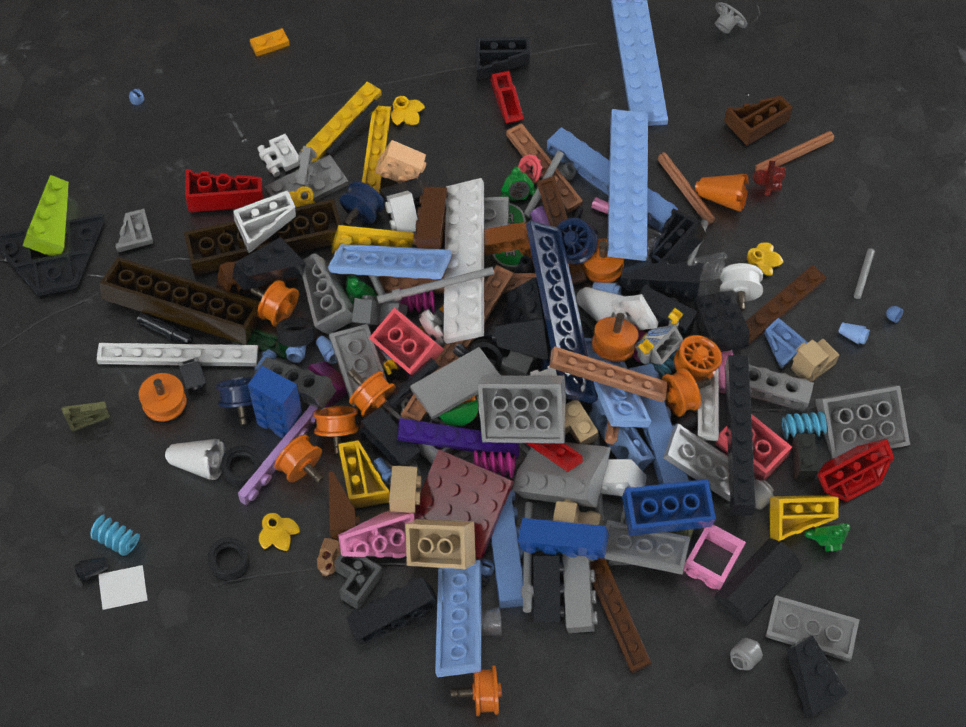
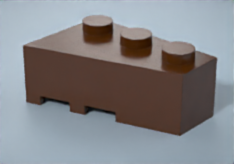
[724,95,793,145]

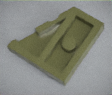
[61,402,110,432]

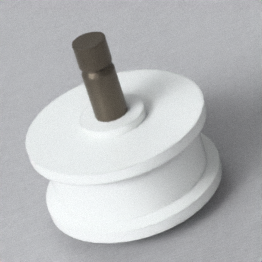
[720,263,763,312]

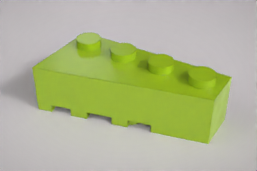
[23,175,69,256]

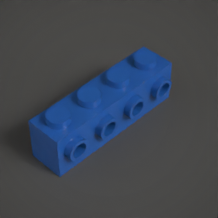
[518,518,609,560]

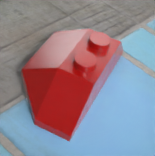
[817,439,894,502]

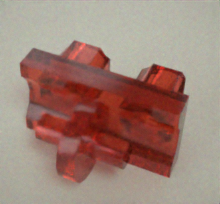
[753,160,785,195]

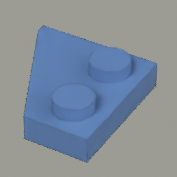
[764,318,808,369]

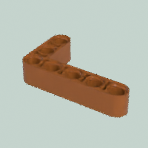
[484,222,534,267]

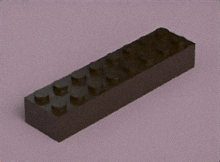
[184,199,342,276]
[99,257,261,345]

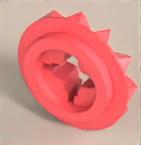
[518,155,544,183]

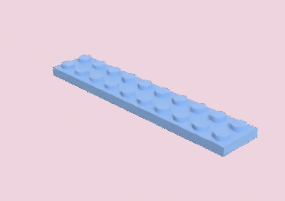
[611,0,668,126]
[607,109,648,261]

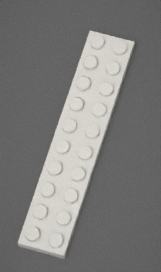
[444,178,484,344]

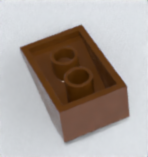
[329,471,360,541]

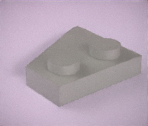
[295,146,317,187]
[116,209,154,252]

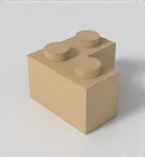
[791,339,839,382]
[565,400,598,445]
[389,466,421,513]
[553,500,603,526]

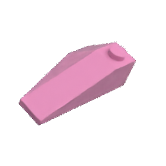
[338,511,414,558]

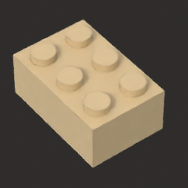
[405,519,476,569]

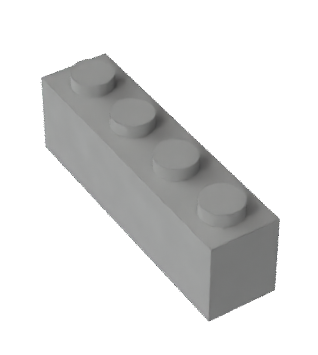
[563,554,598,633]

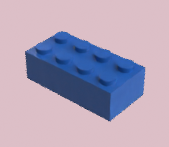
[248,366,302,438]
[622,479,716,536]

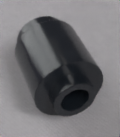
[672,411,698,432]

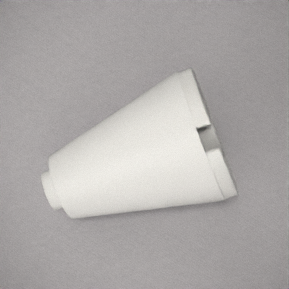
[576,287,630,322]
[165,439,226,480]

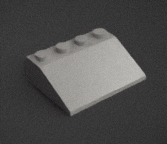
[478,375,566,443]
[815,385,910,459]
[512,442,611,508]

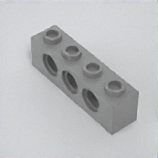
[749,364,814,412]

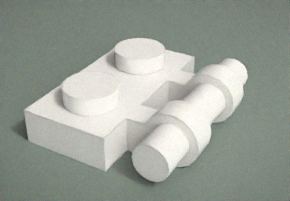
[258,134,300,177]
[611,294,659,330]

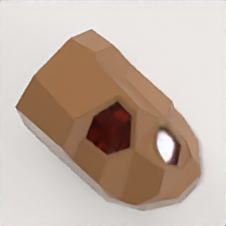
[317,538,341,577]

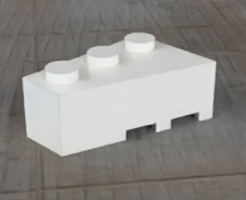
[233,190,296,253]
[600,459,647,496]

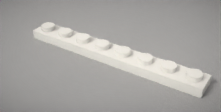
[97,343,258,366]

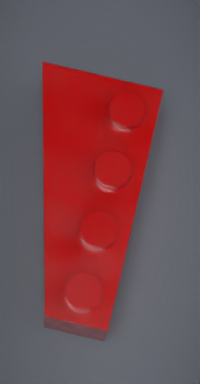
[185,169,264,212]

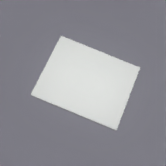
[98,565,148,610]

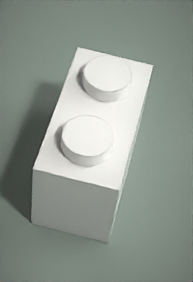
[385,191,418,232]

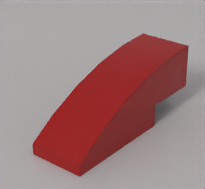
[490,71,524,124]

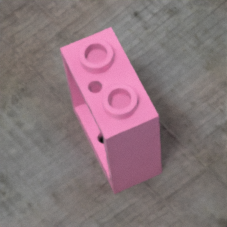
[683,525,746,590]

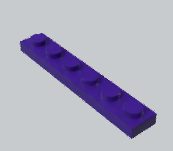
[397,418,520,459]

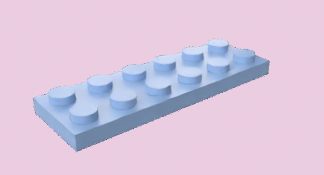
[328,244,452,280]
[584,338,651,428]
[435,560,481,677]

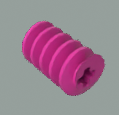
[400,288,435,313]
[473,451,515,478]

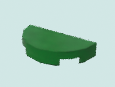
[439,400,478,427]

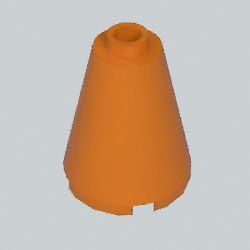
[695,174,749,212]

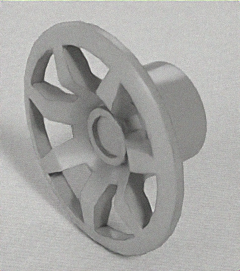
[715,2,748,33]

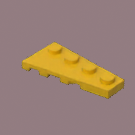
[332,225,414,253]

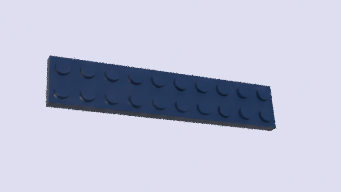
[526,221,598,404]

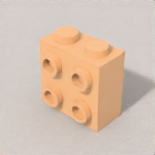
[375,140,426,183]

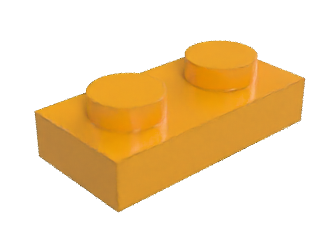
[249,28,290,57]

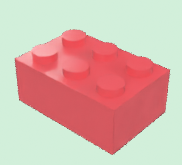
[369,308,444,375]
[715,414,792,481]

